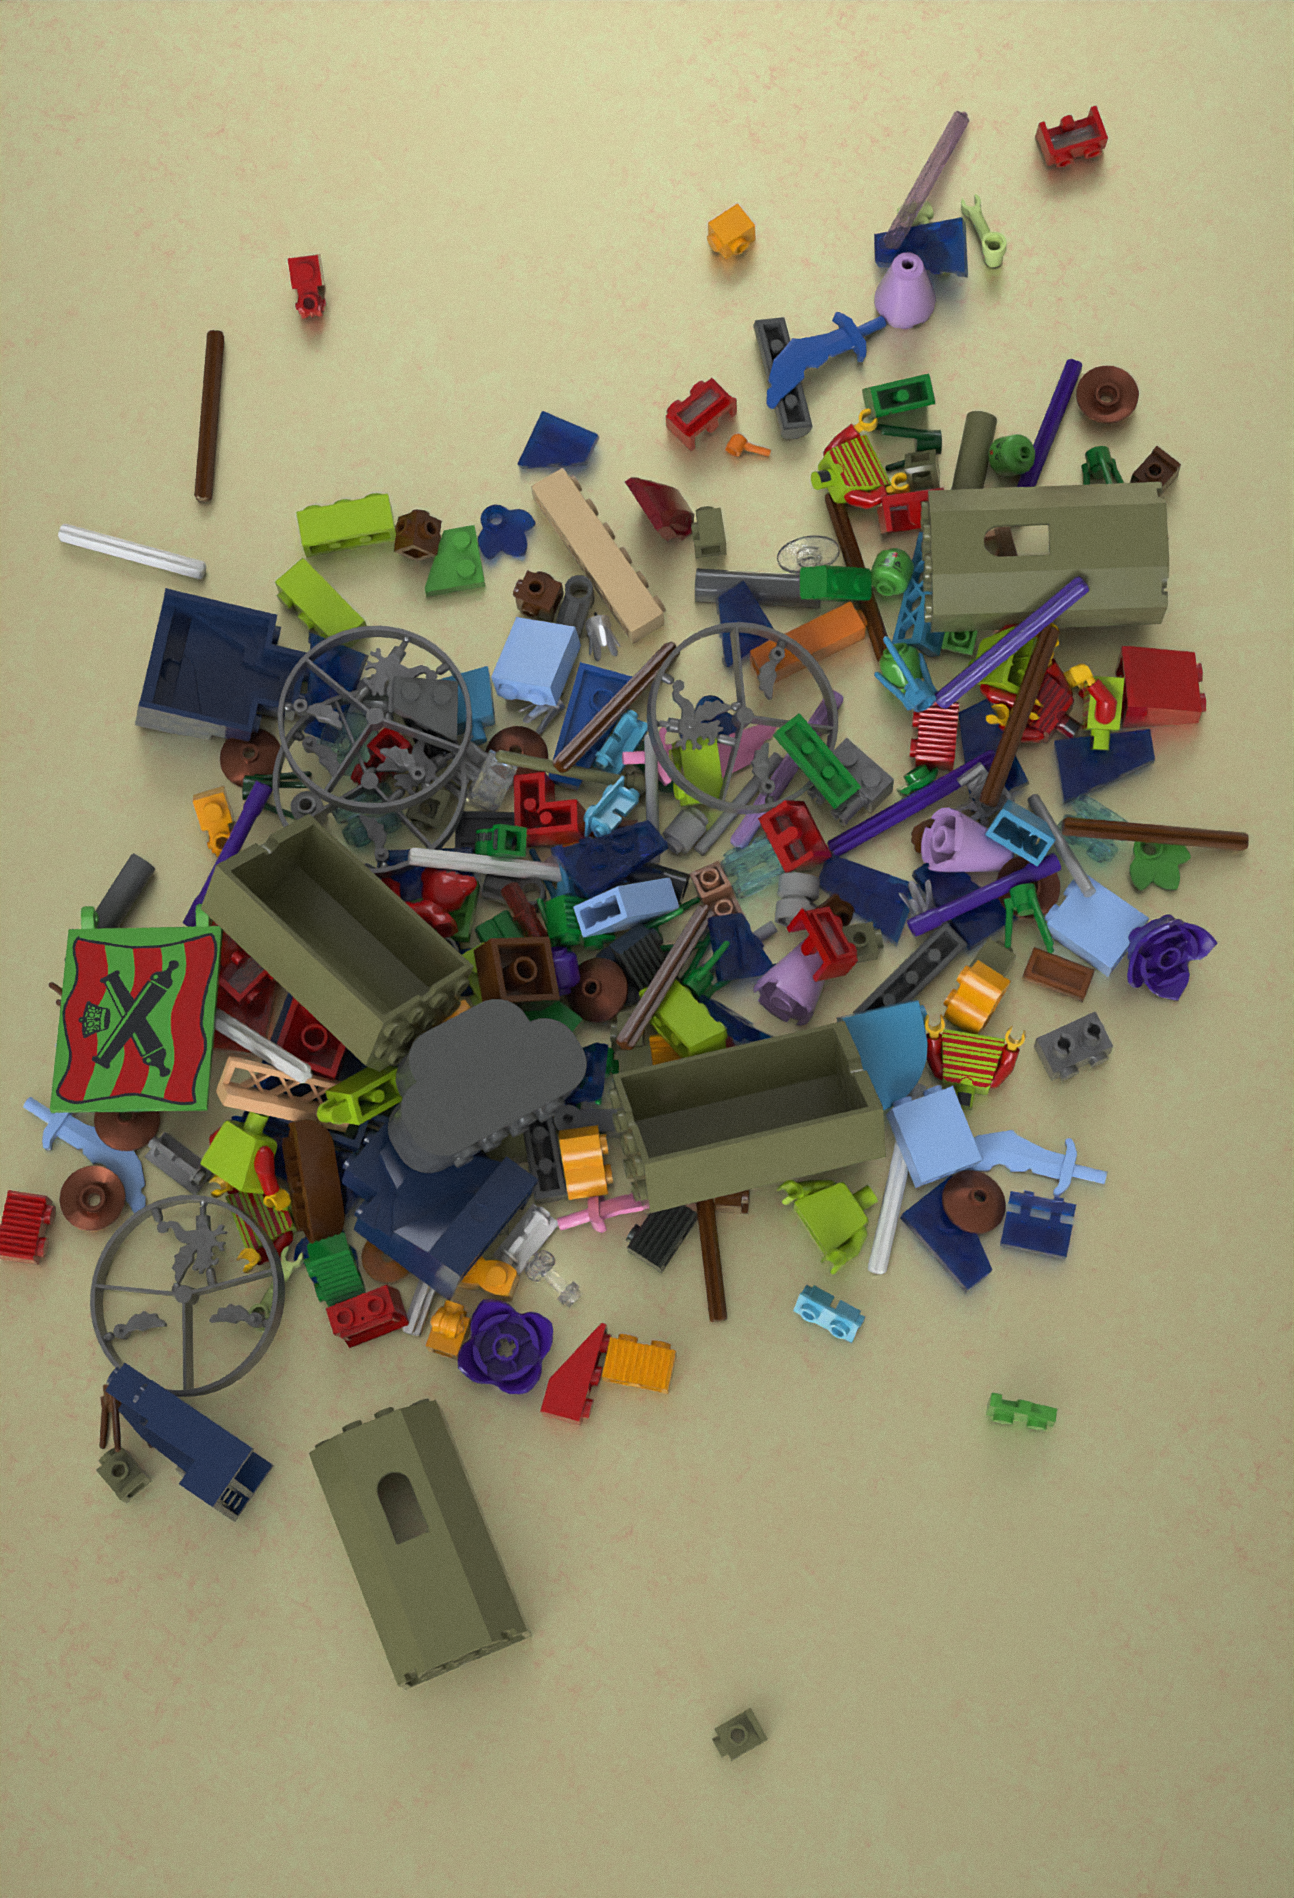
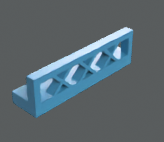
[892,532,945,657]

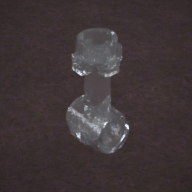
[525,1250,583,1308]

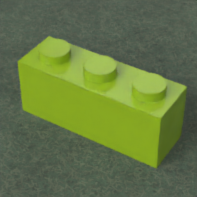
[296,493,396,558]
[275,558,367,656]
[639,979,728,1058]

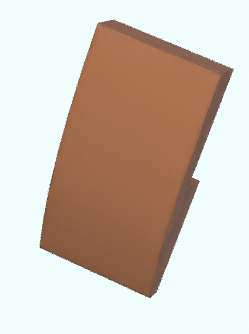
[689,861,747,936]

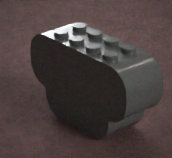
[388,999,587,1173]

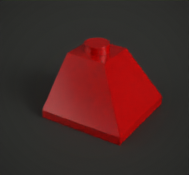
[276,997,348,1080]

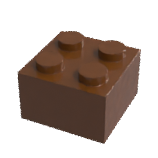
[473,937,560,1012]

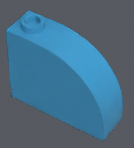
[836,1000,927,1110]

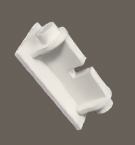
[493,1203,558,1275]

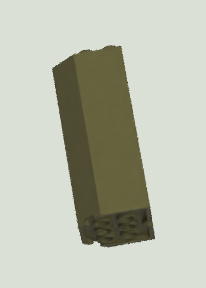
[920,482,1169,632]
[201,814,474,1072]
[609,1021,886,1214]
[309,1398,532,1690]

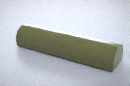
[951,411,997,490]

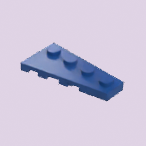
[549,662,632,791]

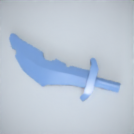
[23,1097,146,1213]
[963,1130,1107,1198]

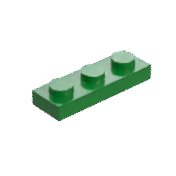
[773,713,861,809]

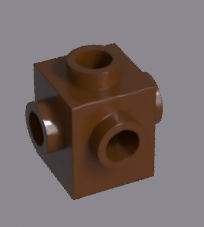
[393,509,442,562]
[513,570,564,622]

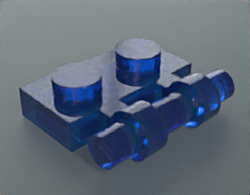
[1000,1190,1076,1260]

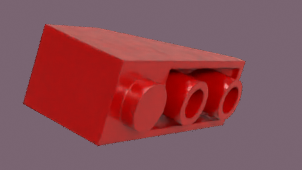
[540,1323,612,1426]

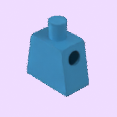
[439,666,496,746]
[985,799,1056,867]

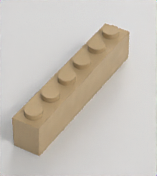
[531,467,666,644]

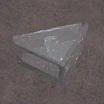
[465,749,518,812]

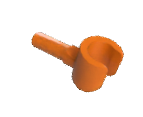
[725,434,771,457]

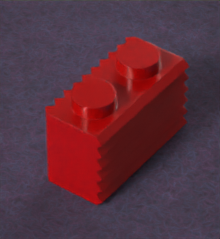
[909,701,959,772]
[0,1190,56,1265]

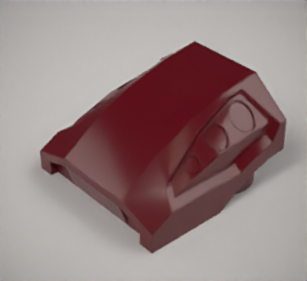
[625,477,695,542]

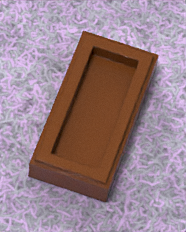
[1022,947,1095,1002]

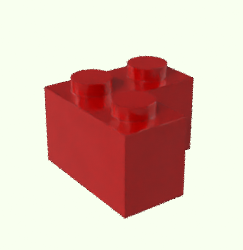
[514,772,587,848]

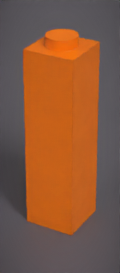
[749,601,868,683]

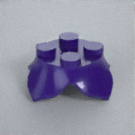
[1127,914,1218,1001]
[458,1299,553,1394]

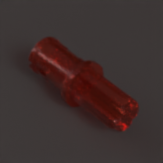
[501,882,549,937]

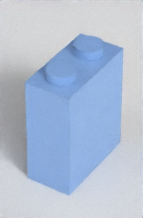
[491,617,581,706]
[1045,874,1149,977]
[573,877,680,938]
[886,1085,983,1188]

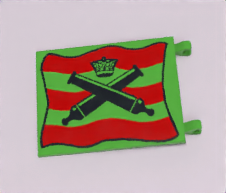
[50,904,223,1113]

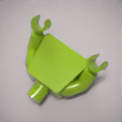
[777,1180,878,1274]

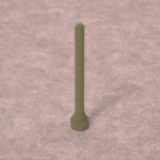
[495,750,645,799]

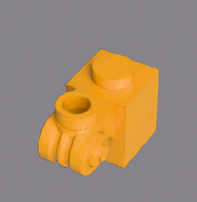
[193,786,234,858]
[425,1300,471,1361]

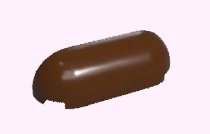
[282,1119,345,1244]

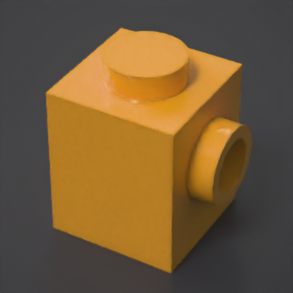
[707,203,756,259]

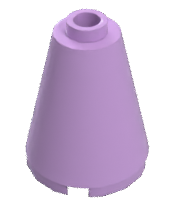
[874,253,936,329]
[921,807,1014,872]
[753,938,825,1026]

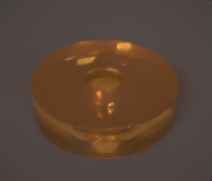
[361,1240,411,1285]

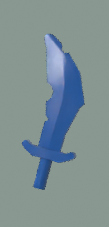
[766,312,886,409]

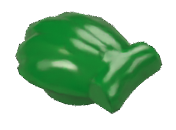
[896,764,939,795]

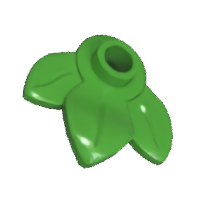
[1129,842,1191,891]

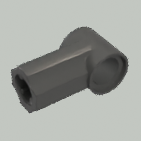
[556,575,595,640]
[481,874,547,914]

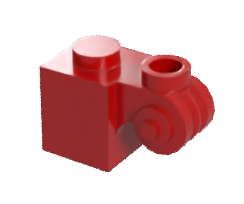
[288,254,326,319]
[350,727,413,788]

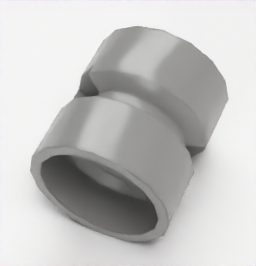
[775,872,820,927]

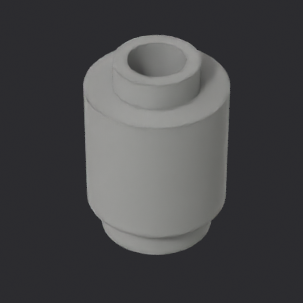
[291,791,327,826]
[662,806,709,854]

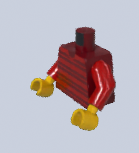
[986,651,1082,743]

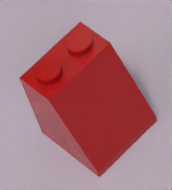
[1115,646,1206,729]

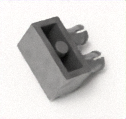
[807,738,894,826]
[1034,1012,1113,1081]

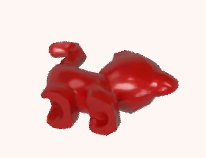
[380,867,477,938]

